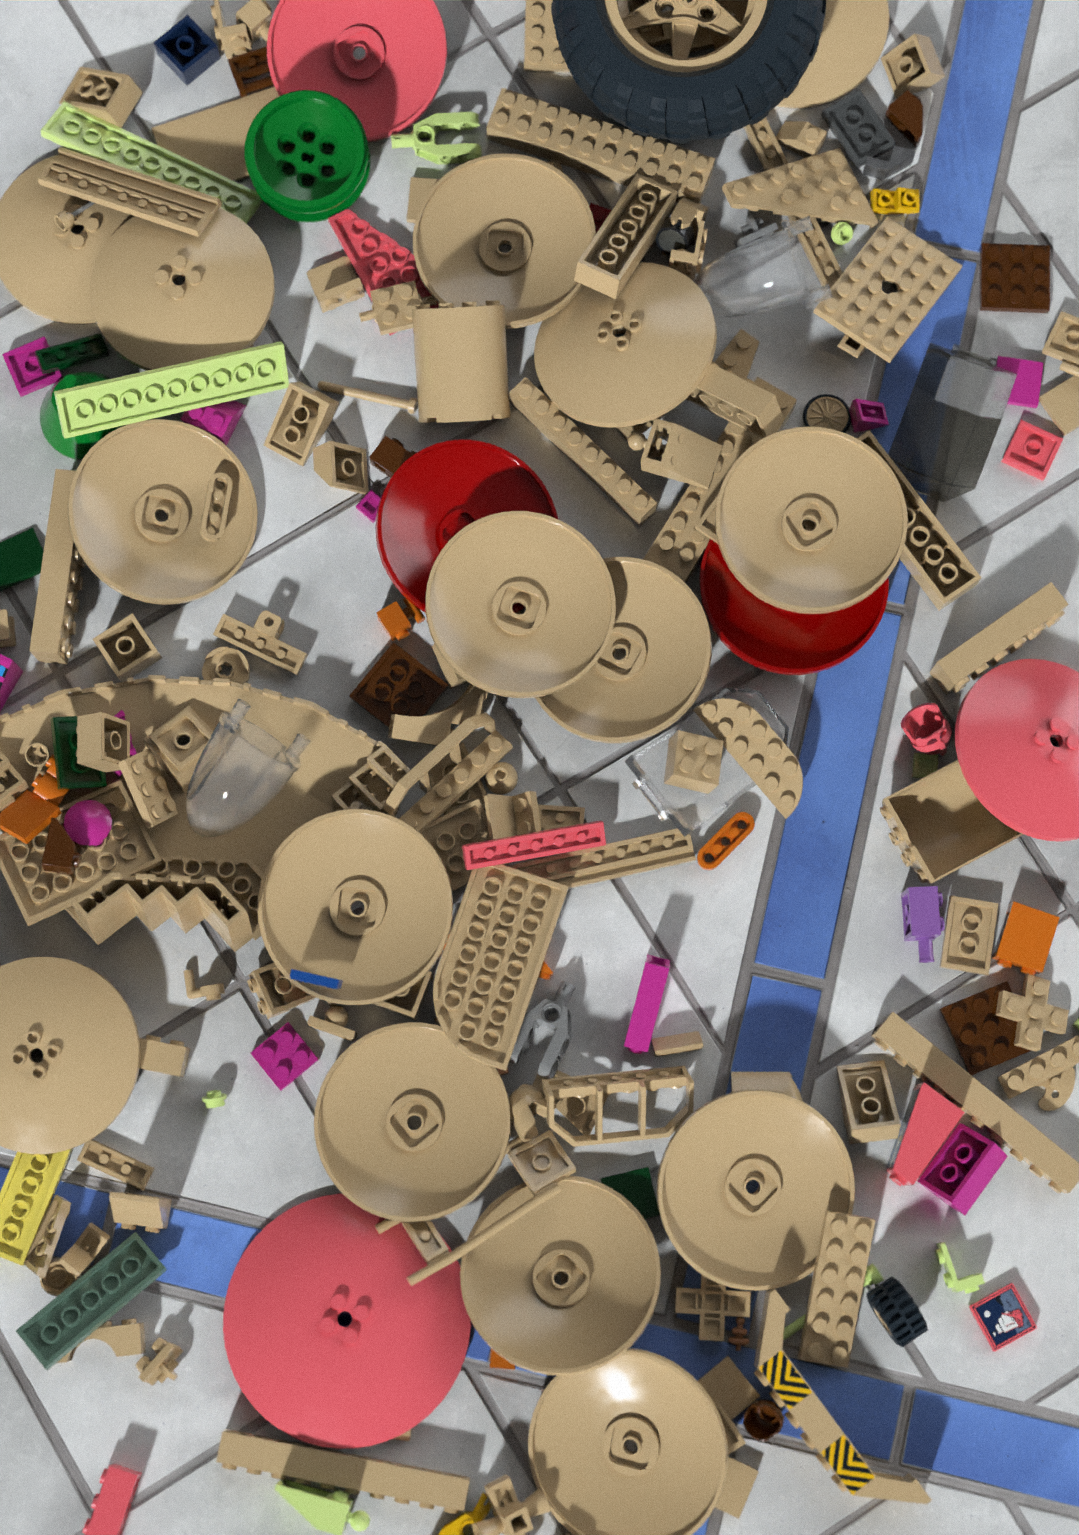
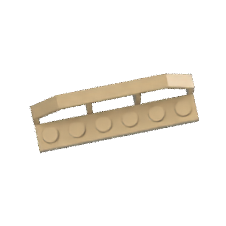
[382,712,513,834]
[542,1066,694,1147]

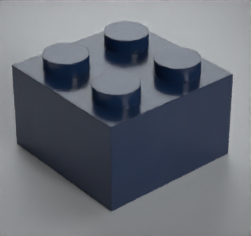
[153,14,221,86]

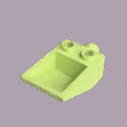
[275,1480,370,1535]

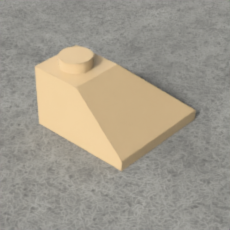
[313,441,368,495]

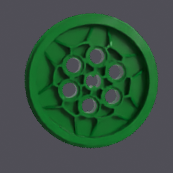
[244,90,371,222]

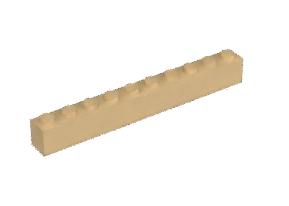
[872,1012,1079,1194]
[216,1429,471,1514]

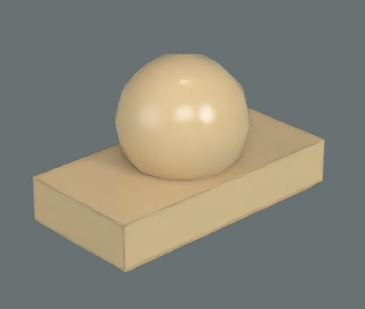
[307,1005,357,1042]

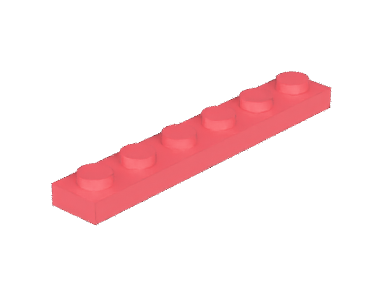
[462,820,606,870]

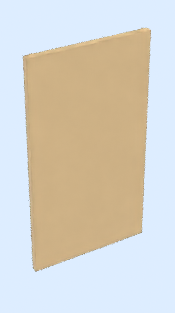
[152,87,312,181]

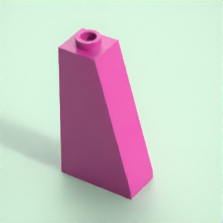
[624,954,670,1054]

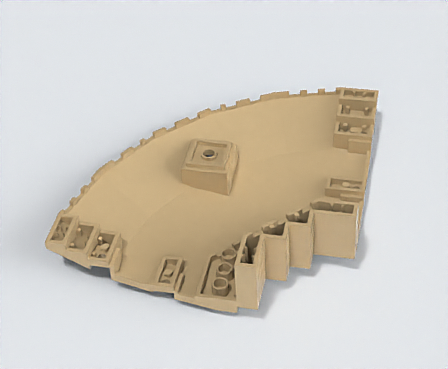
[0,675,410,952]

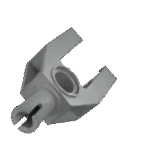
[509,981,576,1079]

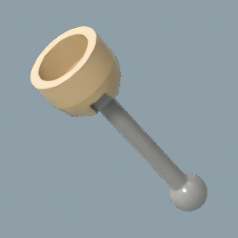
[54,201,95,232]

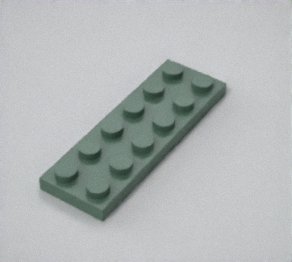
[16,1232,167,1370]

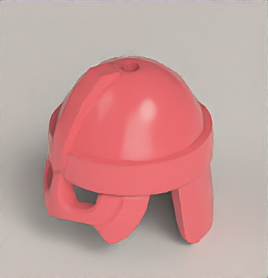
[901,703,952,756]

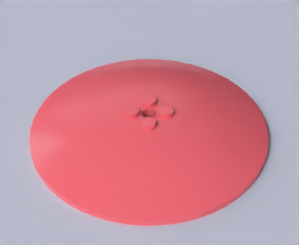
[223,1193,471,1449]

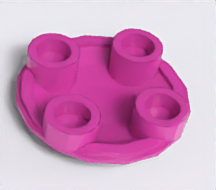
[64,800,112,846]

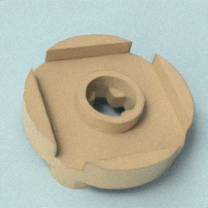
[202,646,250,685]

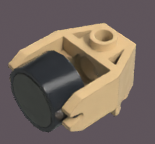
[656,197,709,256]

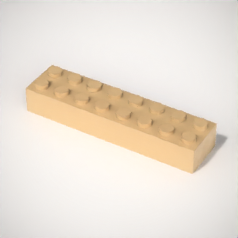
[857,430,982,611]
[29,469,85,665]

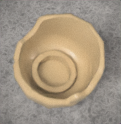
[39,1258,78,1296]

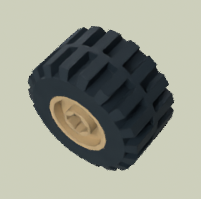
[867,1277,928,1347]

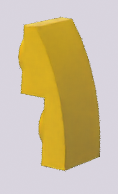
[870,187,919,215]

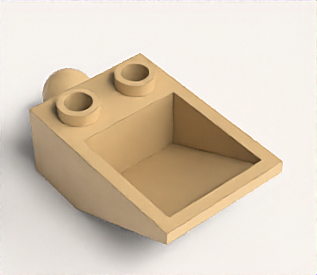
[628,418,722,489]

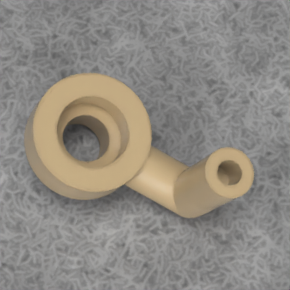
[183,969,225,1001]

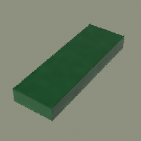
[35,333,109,374]

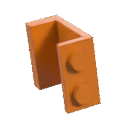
[992,901,1060,976]

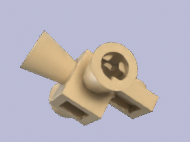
[472,1474,550,1535]

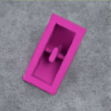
[849,399,889,433]

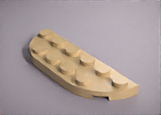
[693,698,803,819]

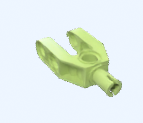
[391,112,482,164]

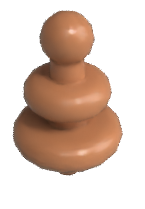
[728,1317,749,1351]

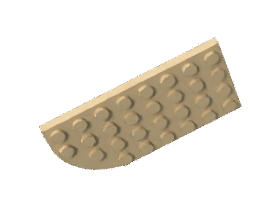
[433,864,569,1071]

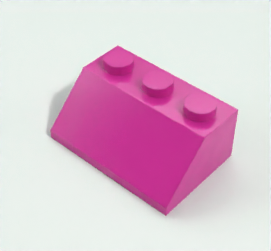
[918,1123,1008,1215]

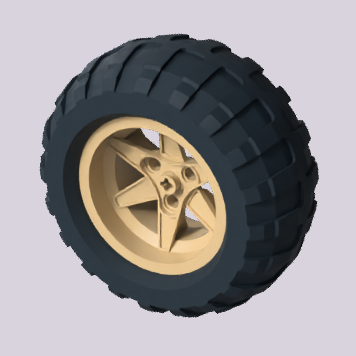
[551,0,826,143]

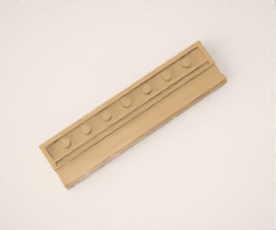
[37,147,222,237]

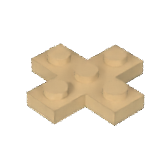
[996,974,1069,1052]
[675,1274,751,1341]

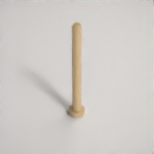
[317,381,418,414]

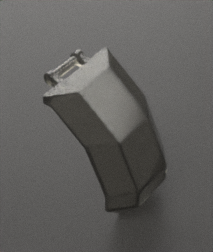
[888,343,1017,502]

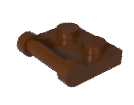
[227,46,274,98]

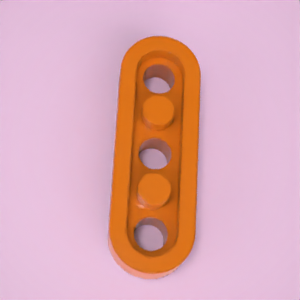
[697,812,755,870]

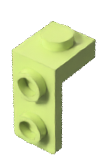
[935,1242,985,1294]

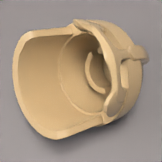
[509,1084,557,1142]

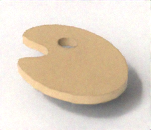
[1034,1066,1075,1111]

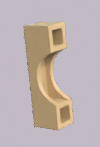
[57,1318,146,1363]

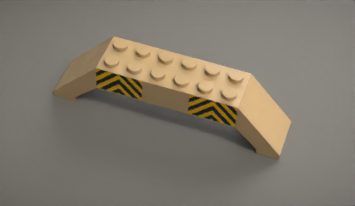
[754,1288,932,1504]

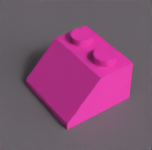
[181,400,246,446]

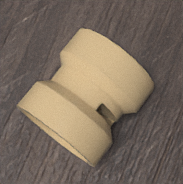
[25,743,50,767]

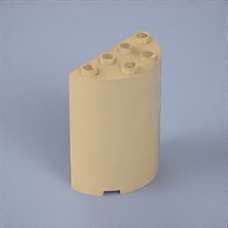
[412,300,510,423]
[879,760,1024,884]

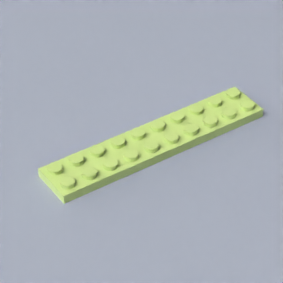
[41,101,263,224]
[54,341,289,439]

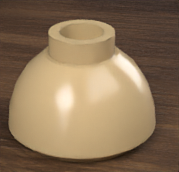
[485,761,518,794]

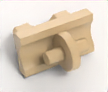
[135,1337,183,1385]

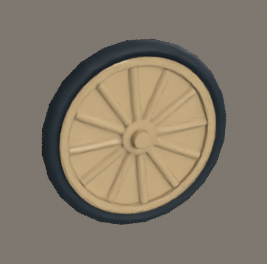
[803,394,851,433]

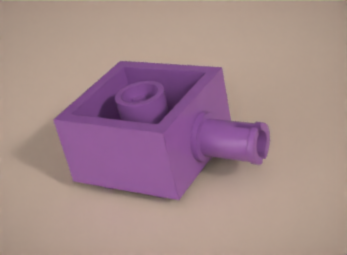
[901,886,944,963]

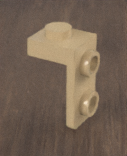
[59,1222,111,1276]

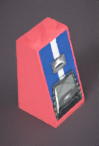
[886,1083,965,1186]

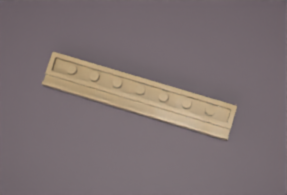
[508,826,696,889]

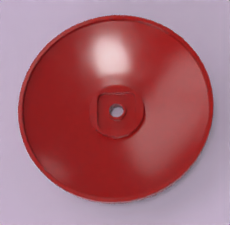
[375,440,558,613]
[699,539,889,675]

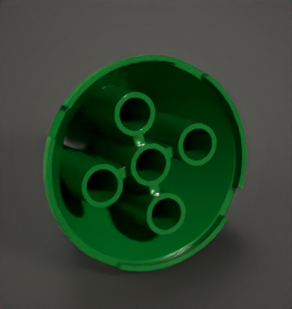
[40,371,128,460]

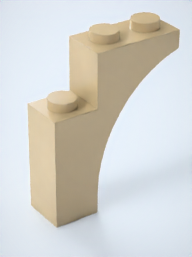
[388,683,488,746]

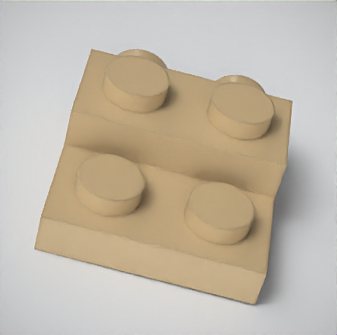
[247,963,316,1019]

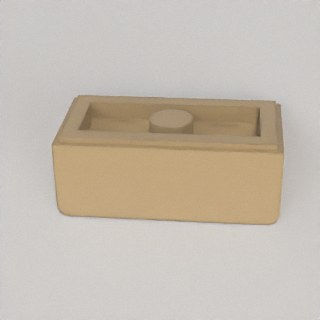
[652,1031,704,1057]

